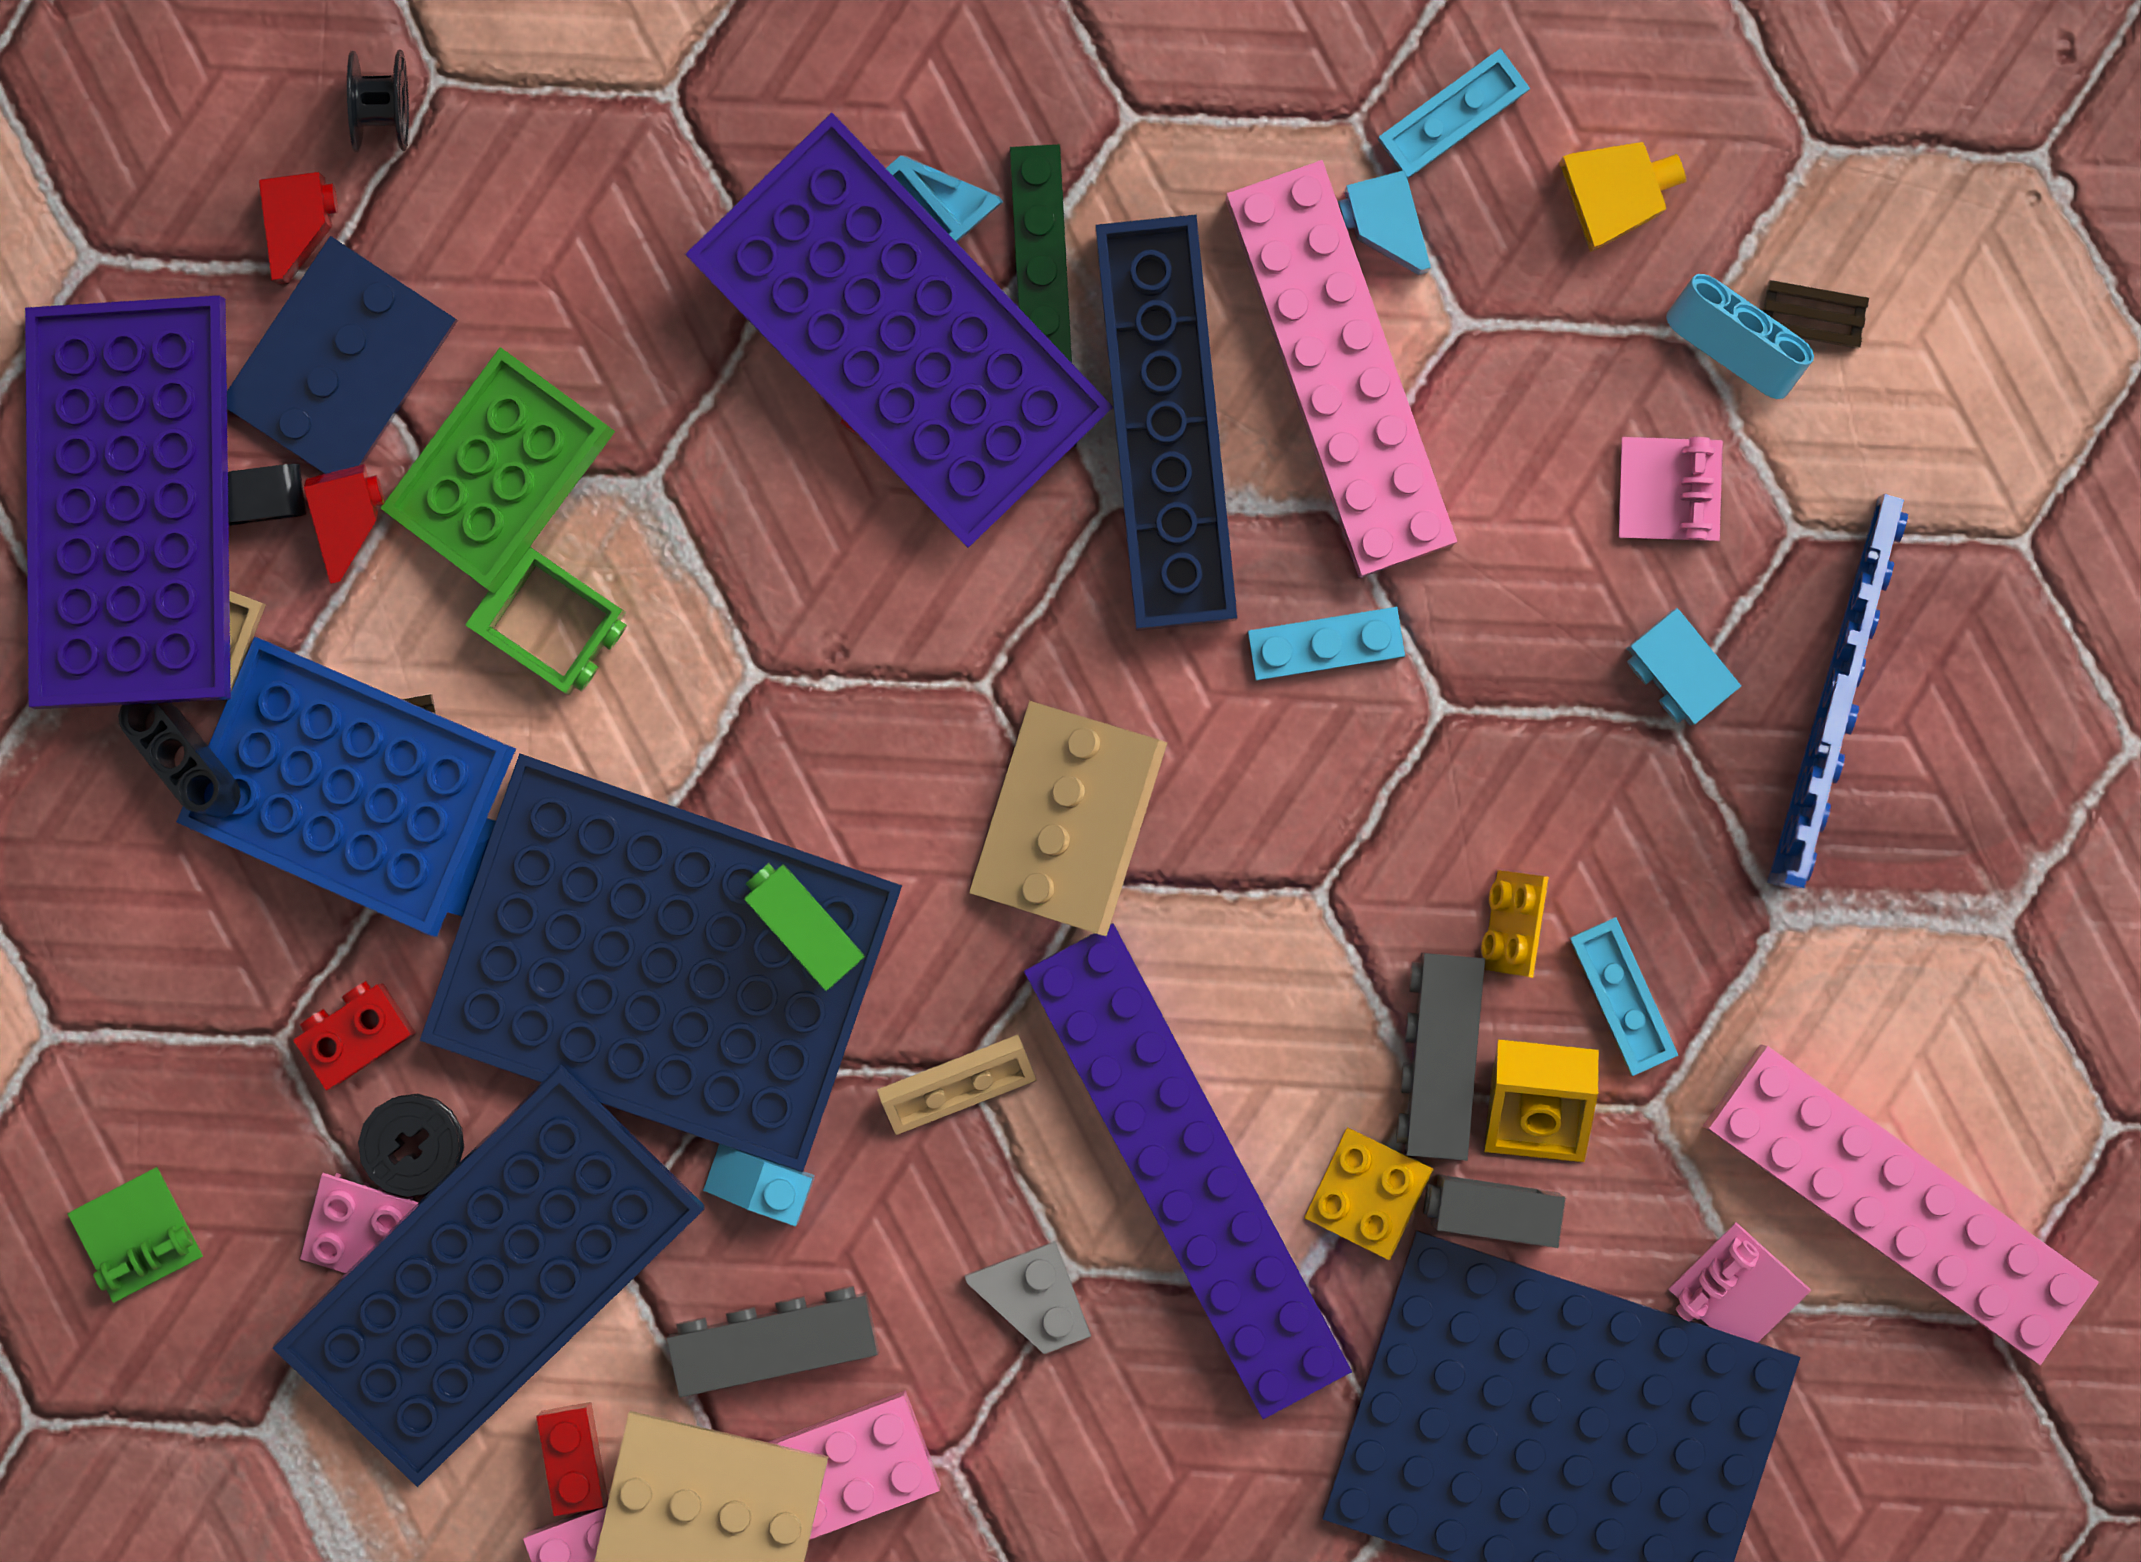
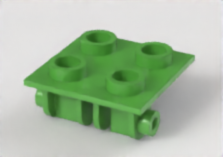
[67,1167,203,1303]

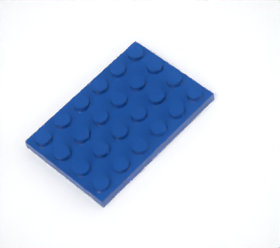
[176,636,516,937]

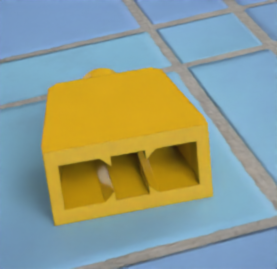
[1559,142,1687,252]

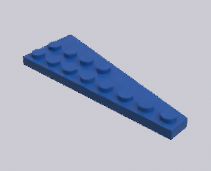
[1767,494,1908,889]

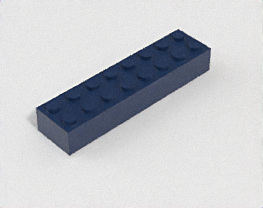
[1095,214,1238,631]

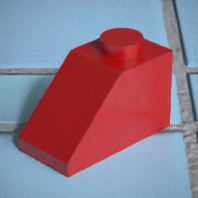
[259,172,338,285]
[304,464,384,584]

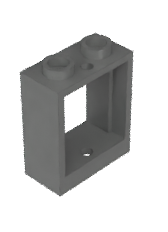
[1423,1174,1566,1248]

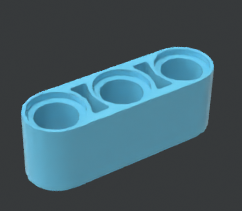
[1666,274,1814,399]

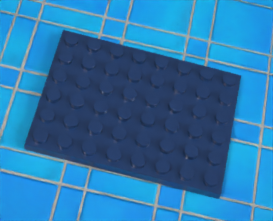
[420,753,902,1172]
[1322,1230,1801,1562]

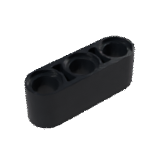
[228,464,306,526]
[118,702,241,818]

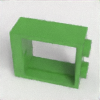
[465,547,627,695]
[744,863,864,991]

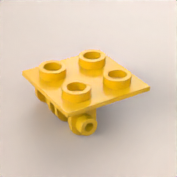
[1481,870,1549,978]
[1304,1127,1433,1260]

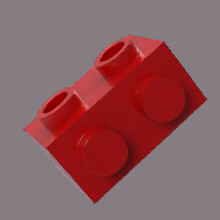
[293,981,416,1091]

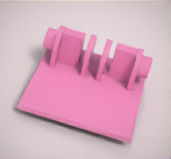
[1619,437,1723,541]
[300,1173,419,1273]
[1668,1222,1811,1343]

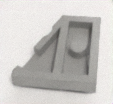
[965,1241,1091,1354]

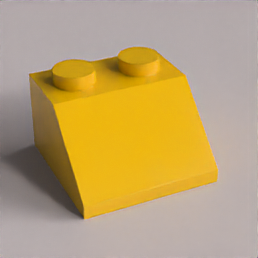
[1484,1039,1599,1162]

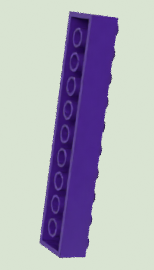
[1024,923,1352,1419]

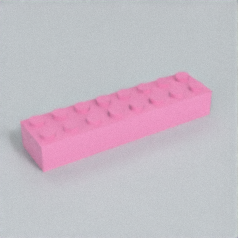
[1225,160,1457,578]
[1703,1044,2099,1365]
[523,1390,941,1562]

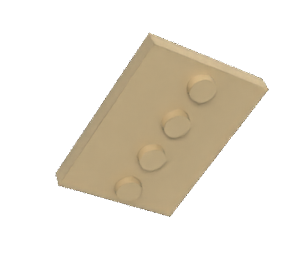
[969,701,1167,937]
[594,1411,829,1562]

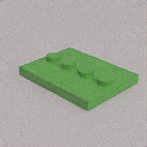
[380,347,615,594]

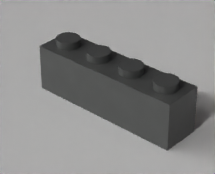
[1396,953,1485,1161]
[667,1286,879,1398]

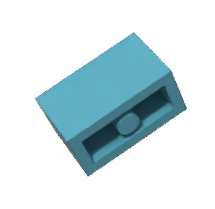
[1626,608,1741,726]

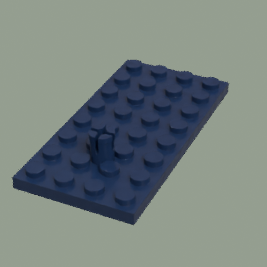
[272,1064,705,1487]

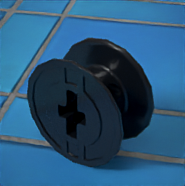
[347,50,409,152]
[358,1094,465,1197]

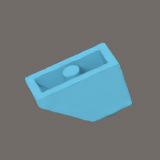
[1338,170,1431,275]
[703,1144,815,1226]

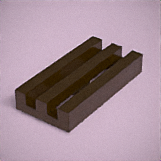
[1763,280,1869,349]

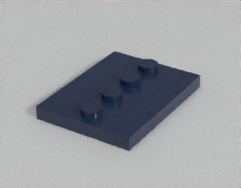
[227,236,458,474]

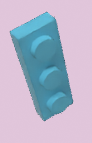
[1378,48,1530,179]
[1247,607,1405,681]
[1569,917,1679,1076]

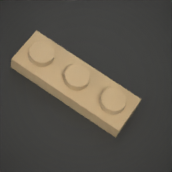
[877,1035,1037,1135]

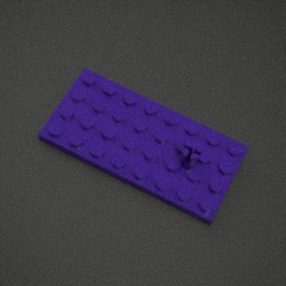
[684,112,1113,548]
[25,295,231,709]

